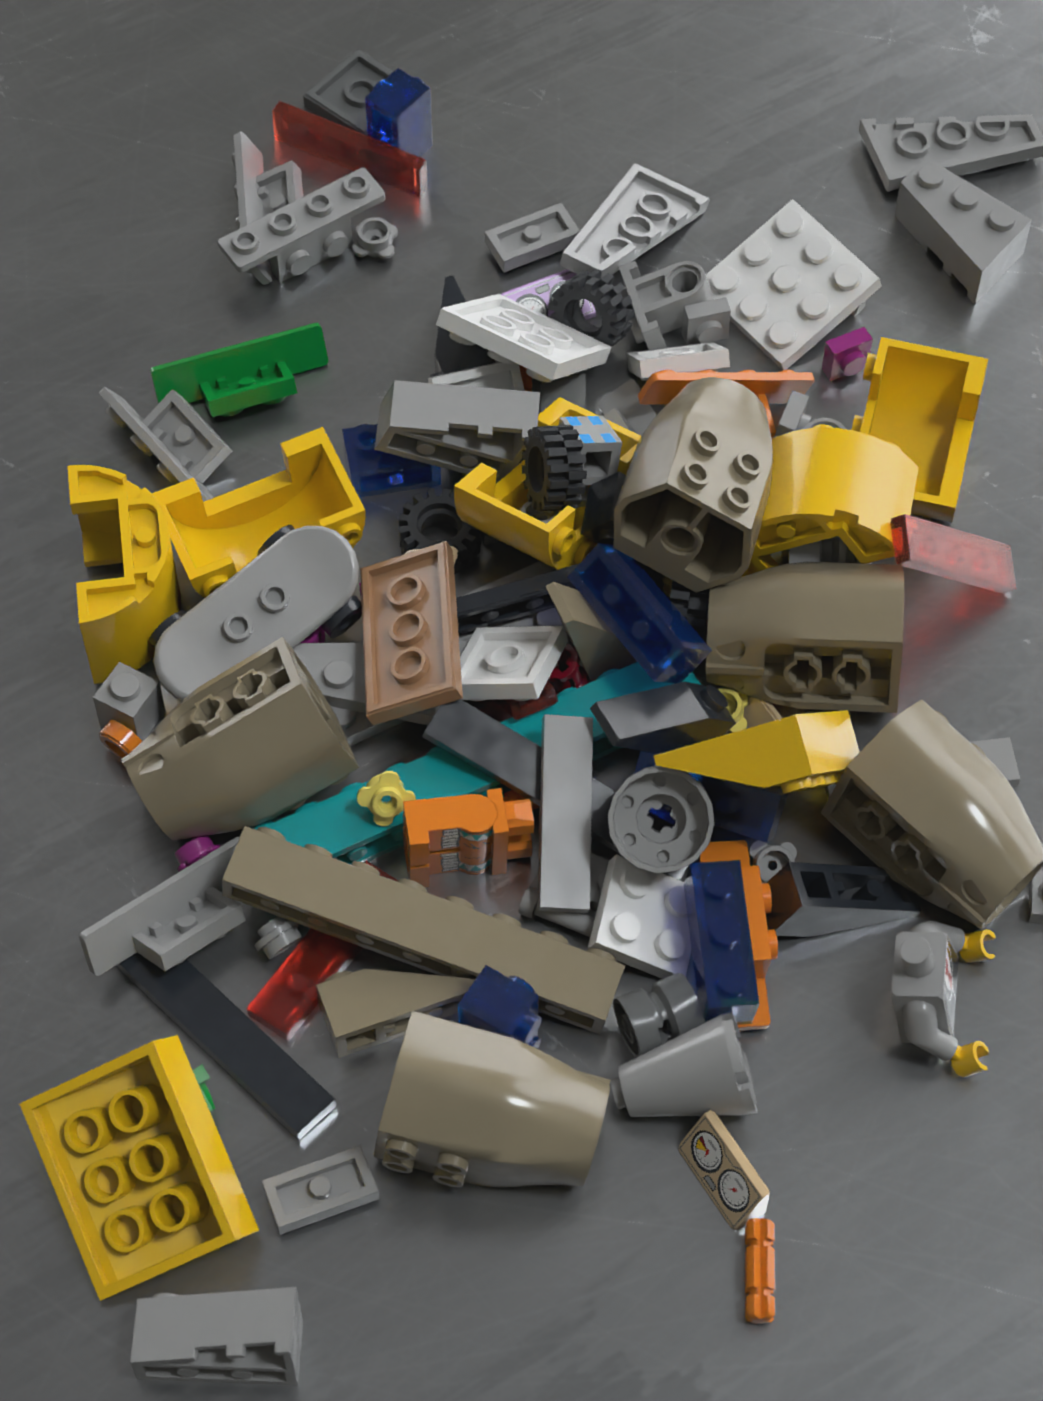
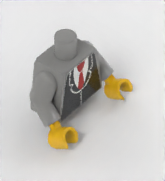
[891,921,996,1077]

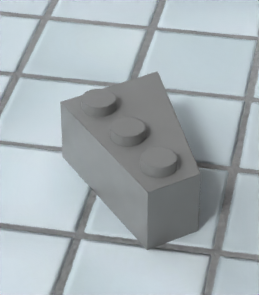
[895,157,1032,305]
[375,380,540,482]
[130,1287,303,1385]

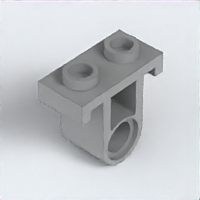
[619,260,714,350]

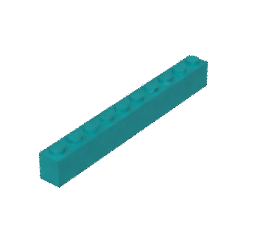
[253,645,701,865]

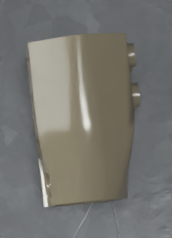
[614,377,773,593]
[706,561,904,713]
[122,637,359,841]
[821,699,1043,930]
[373,1011,610,1187]

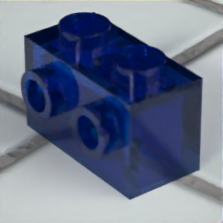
[365,68,433,175]
[342,424,441,498]
[458,965,542,1049]

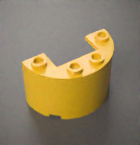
[851,337,988,523]
[454,397,641,570]
[741,424,918,577]
[152,427,366,598]
[67,465,181,684]

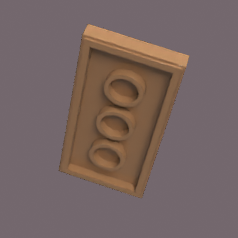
[360,541,463,726]

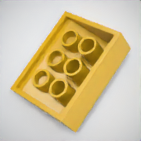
[654,710,860,794]
[19,1035,259,1301]

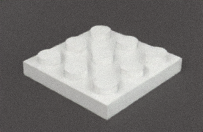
[706,199,881,370]
[436,294,611,382]

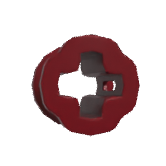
[546,644,589,698]

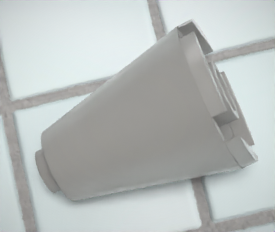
[611,1012,758,1117]

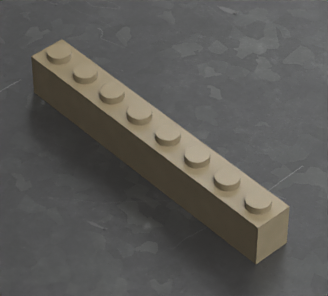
[222,826,625,1034]

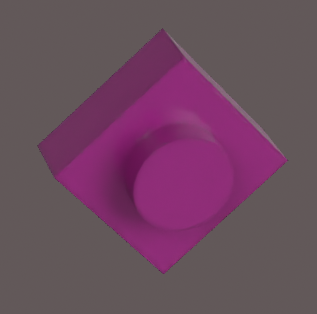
[821,327,873,381]

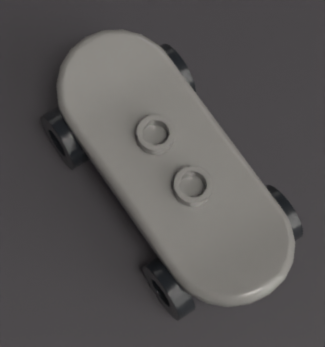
[149,525,362,700]

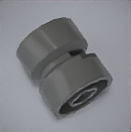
[613,973,705,1058]

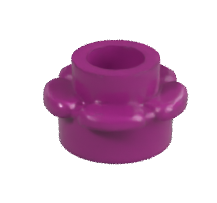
[174,835,220,872]

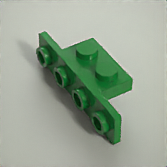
[150,323,329,417]

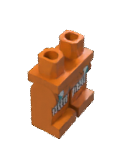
[403,788,534,887]

